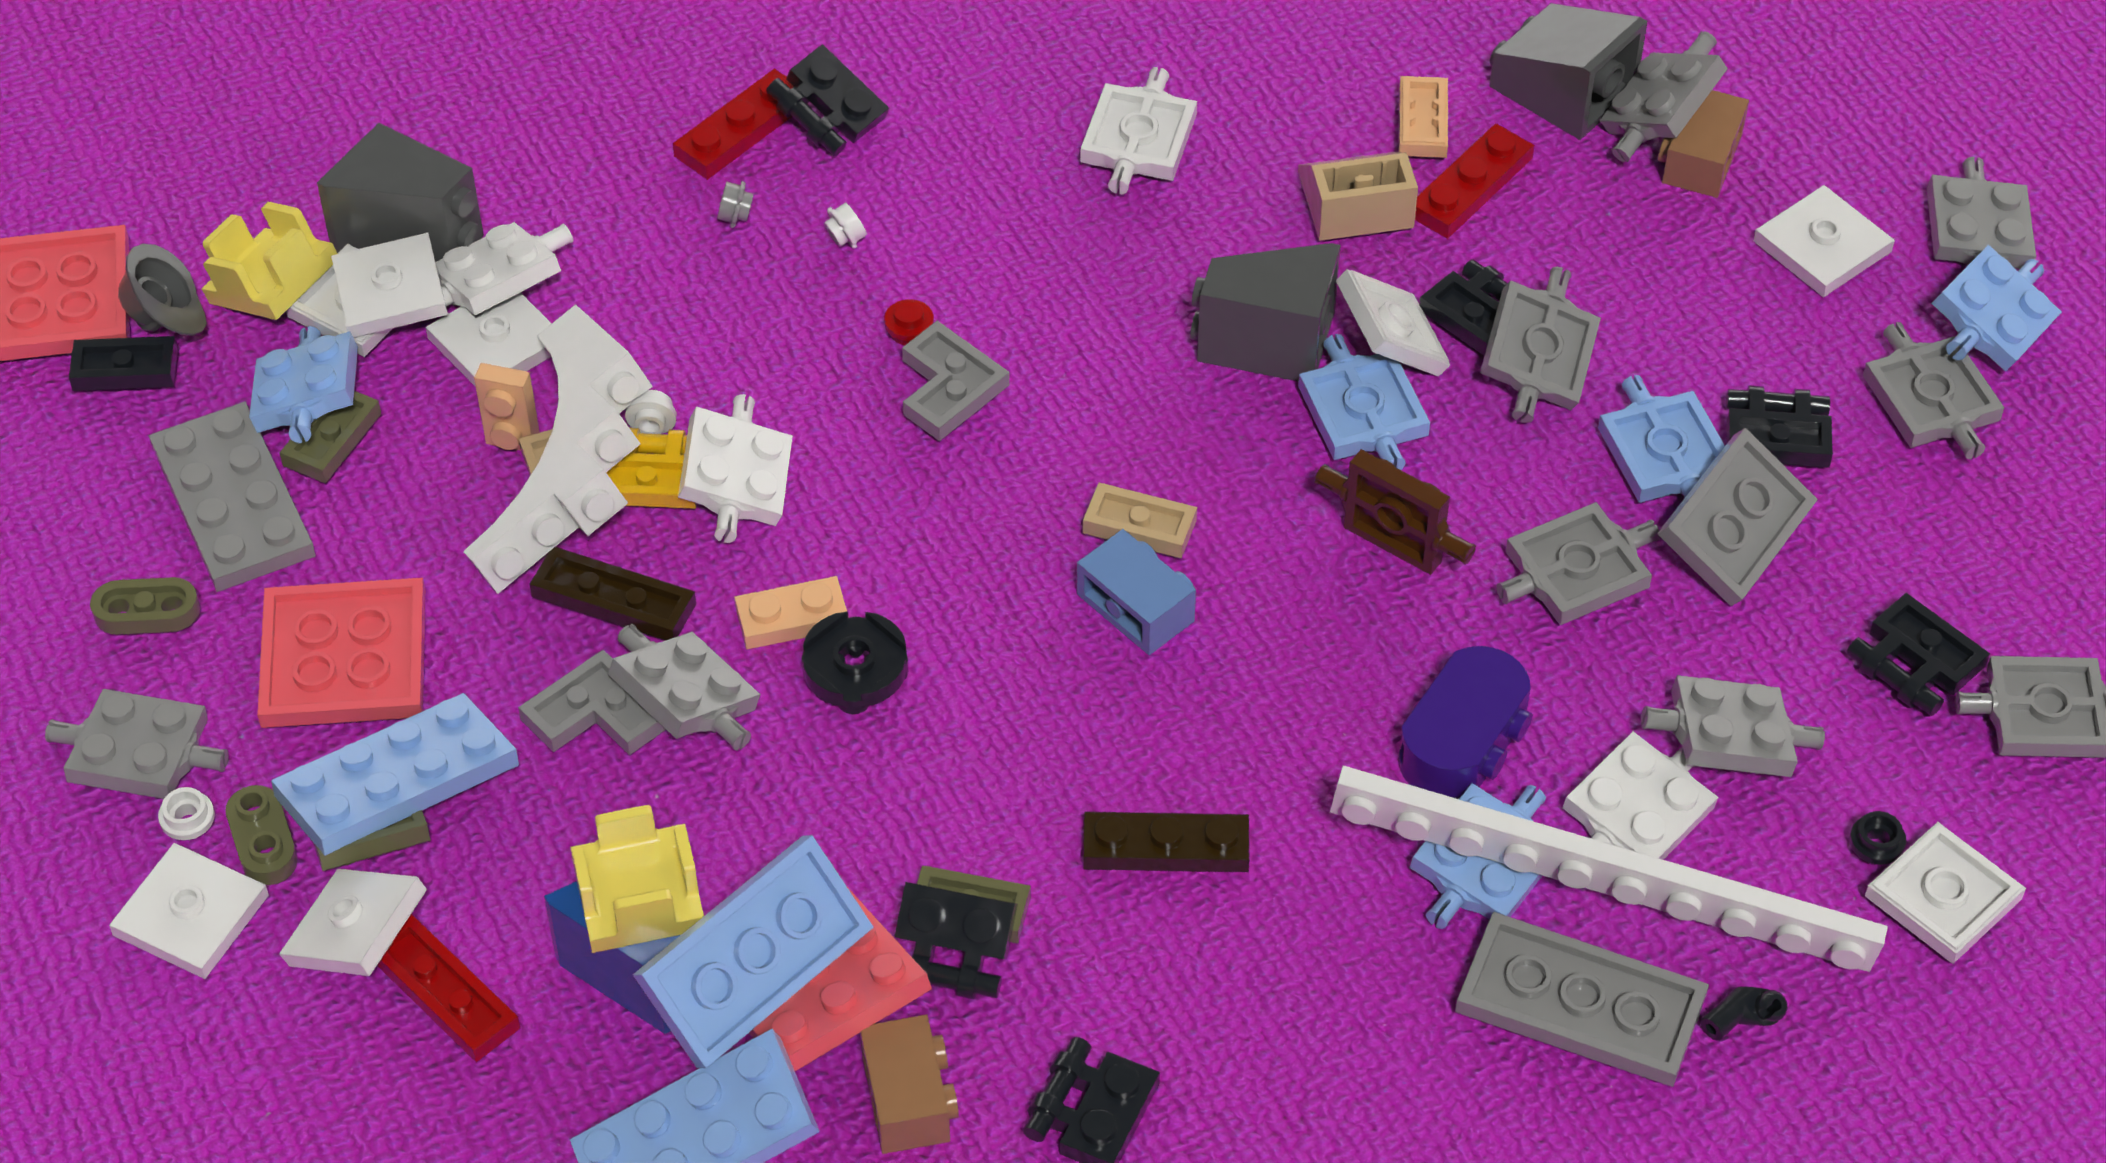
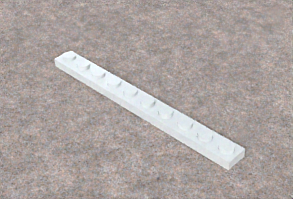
[1330,765,1888,972]

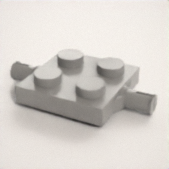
[1600,31,1728,162]
[1927,157,2036,269]
[1480,267,1601,423]
[1863,322,2005,459]
[1497,502,1660,625]
[608,624,760,750]
[1955,656,2106,758]
[1641,675,1825,777]
[45,689,229,799]

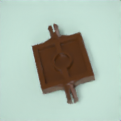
[1314,449,1476,575]

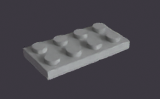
[148,401,316,592]
[1455,912,1709,1087]

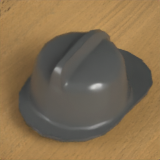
[118,244,207,336]

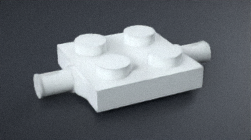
[1080,67,1197,194]
[436,222,573,316]
[678,394,792,543]
[1563,731,1719,860]

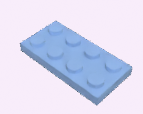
[271,693,519,856]
[633,835,874,1068]
[570,1029,820,1163]

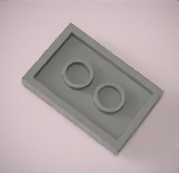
[1657,428,1818,606]

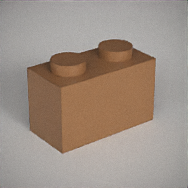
[1658,90,1749,198]
[860,1014,959,1154]

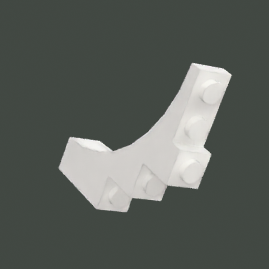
[463,304,653,594]

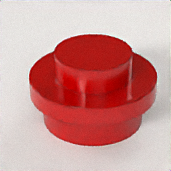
[884,299,934,345]

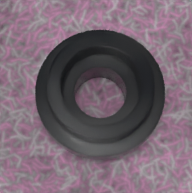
[1850,811,1906,865]

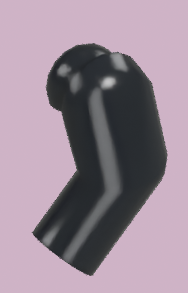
[1700,987,1788,1041]

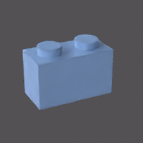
[1077,529,1196,655]

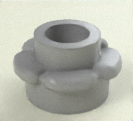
[717,181,753,228]

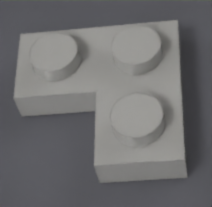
[902,321,1010,441]
[518,650,666,755]

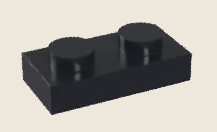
[69,336,178,391]

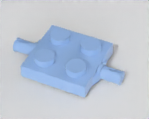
[1931,244,2062,372]
[249,326,358,443]
[1298,334,1430,470]
[1598,375,1725,503]
[1410,783,1546,929]

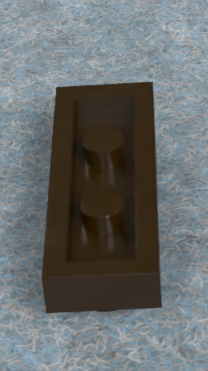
[529,547,696,640]
[1083,812,1250,872]

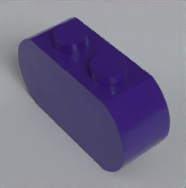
[1398,646,1533,799]

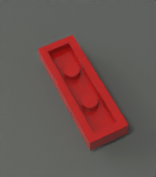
[673,68,809,180]
[1415,123,1535,239]
[377,914,520,1063]

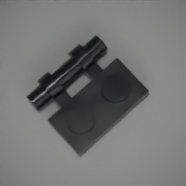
[766,44,889,156]
[1419,259,1508,356]
[1726,385,1833,468]
[1846,593,1990,716]
[895,882,1018,999]
[1023,1037,1160,1163]

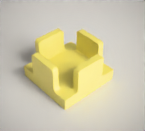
[201,202,338,320]
[570,805,704,953]

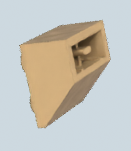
[1298,152,1418,241]

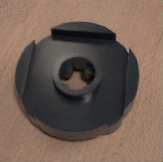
[802,611,909,714]

